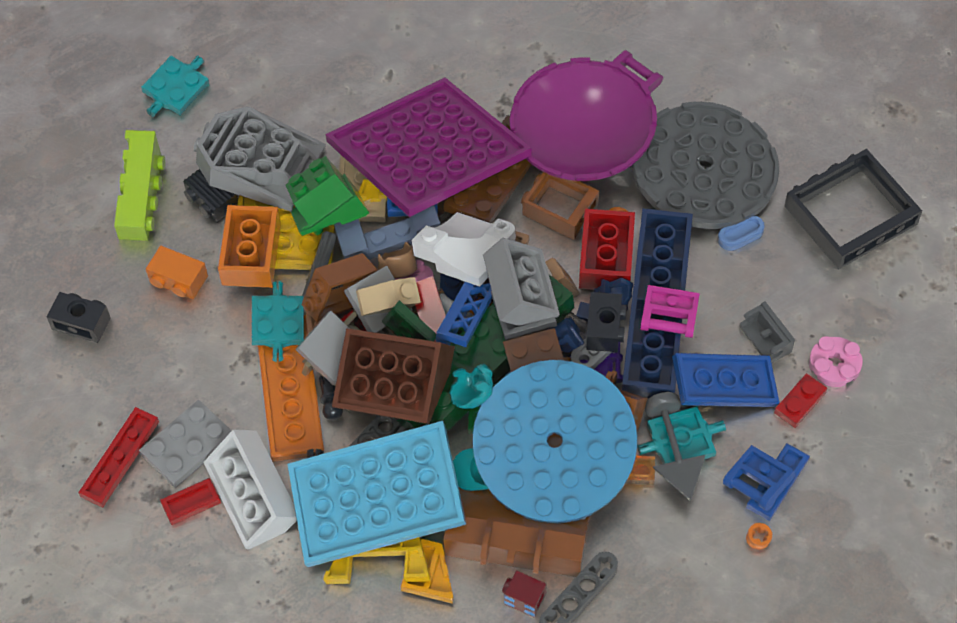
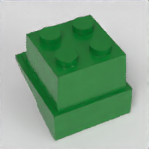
[285,156,369,236]

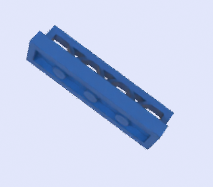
[436,277,492,347]

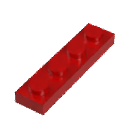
[78,407,159,508]

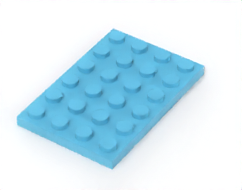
[287,421,466,567]

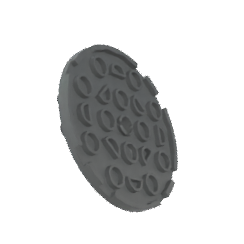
[632,102,779,229]

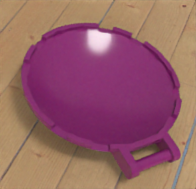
[510,50,663,181]

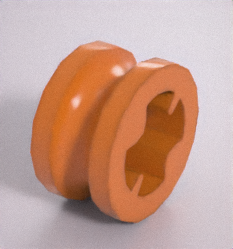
[746,523,772,550]

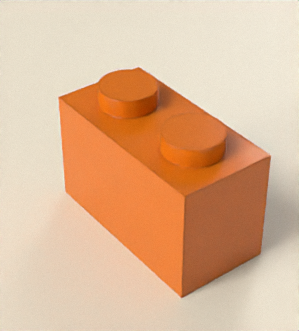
[146,245,208,299]

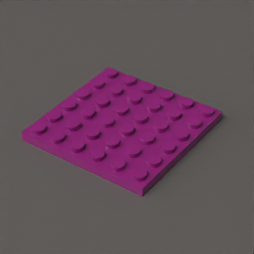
[326,77,532,217]

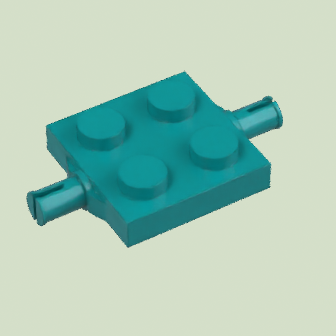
[142,55,209,117]
[252,281,304,362]
[637,406,726,464]

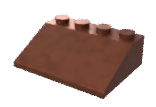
[332,328,455,424]

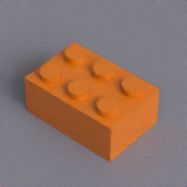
[218,205,281,288]

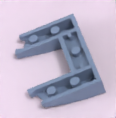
[334,205,441,260]

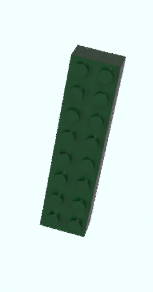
[394,274,574,432]

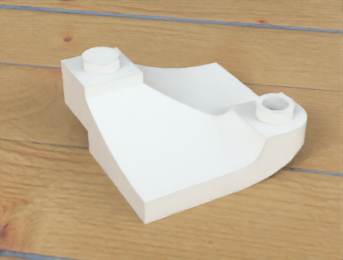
[412,212,516,287]

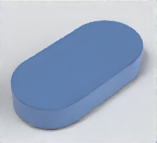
[718,215,765,251]

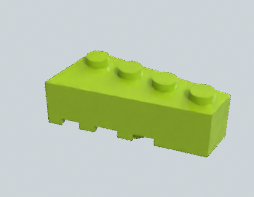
[114,130,165,241]

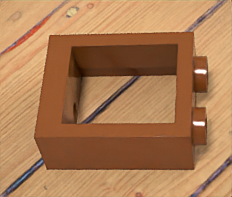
[521,172,599,240]
[301,253,378,322]

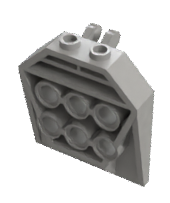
[194,106,326,212]

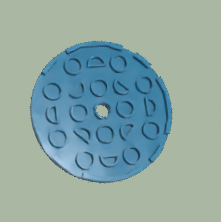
[473,360,637,523]

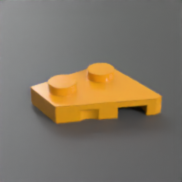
[401,538,454,604]

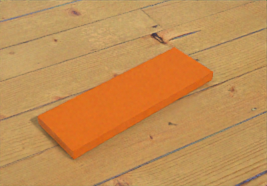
[258,315,325,462]

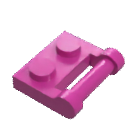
[640,285,700,338]

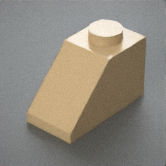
[356,277,421,316]

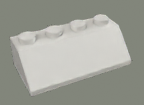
[203,430,297,549]

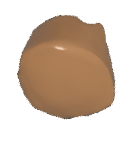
[377,242,417,279]

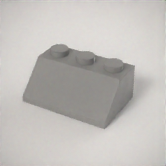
[483,238,560,326]

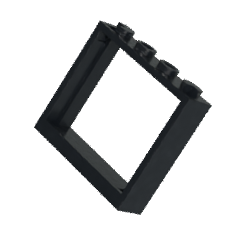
[784,148,922,270]

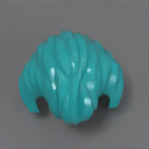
[450,364,493,409]

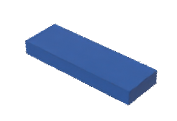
[746,443,810,521]

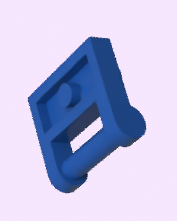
[723,445,796,511]

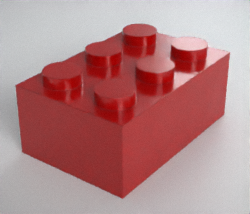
[579,209,635,290]

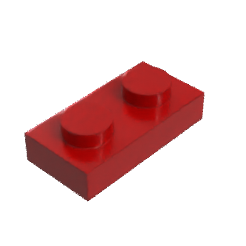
[774,373,828,428]

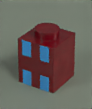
[502,570,547,618]

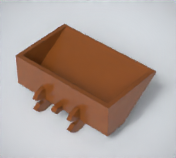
[443,487,590,577]

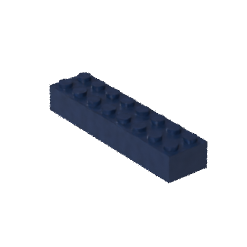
[622,208,693,400]

